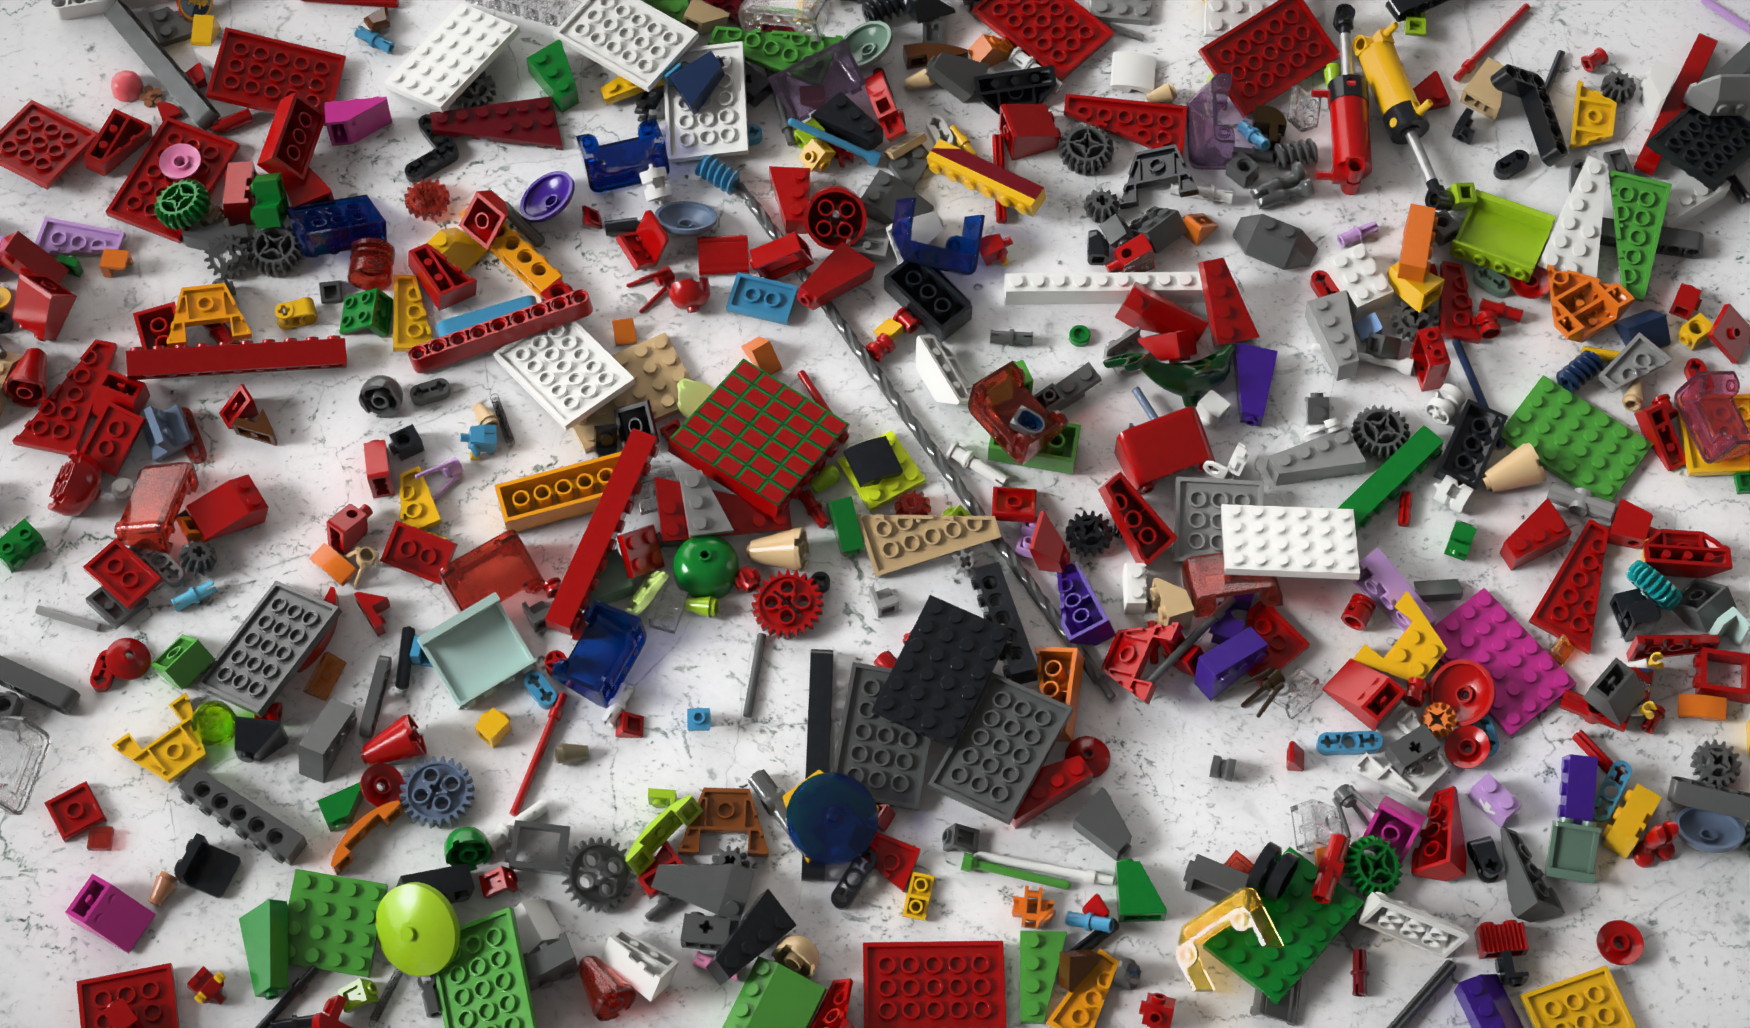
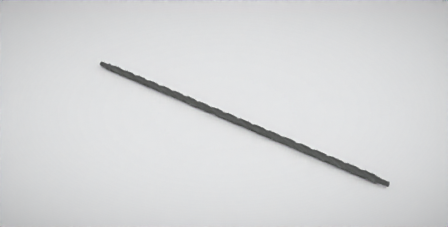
[736,182,1116,701]

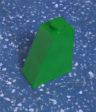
[826,496,864,556]
[1115,858,1167,922]

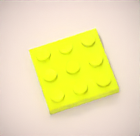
[836,430,926,513]

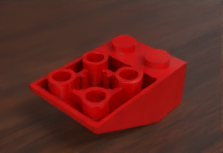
[1322,658,1407,731]

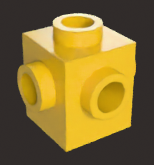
[799,139,836,172]

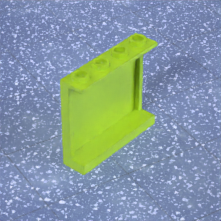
[1449,189,1556,282]

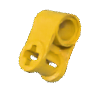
[275,297,318,330]

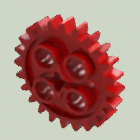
[751,569,824,640]

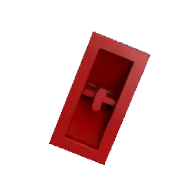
[219,384,259,429]

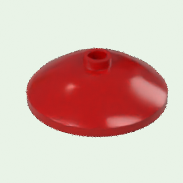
[1428,659,1496,727]

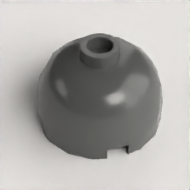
[359,375,403,418]

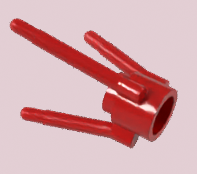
[626,266,675,313]

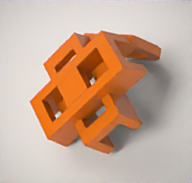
[1012,886,1056,929]

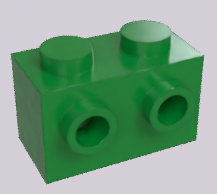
[0,518,46,573]

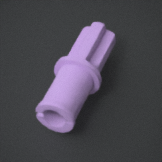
[1337,222,1379,247]

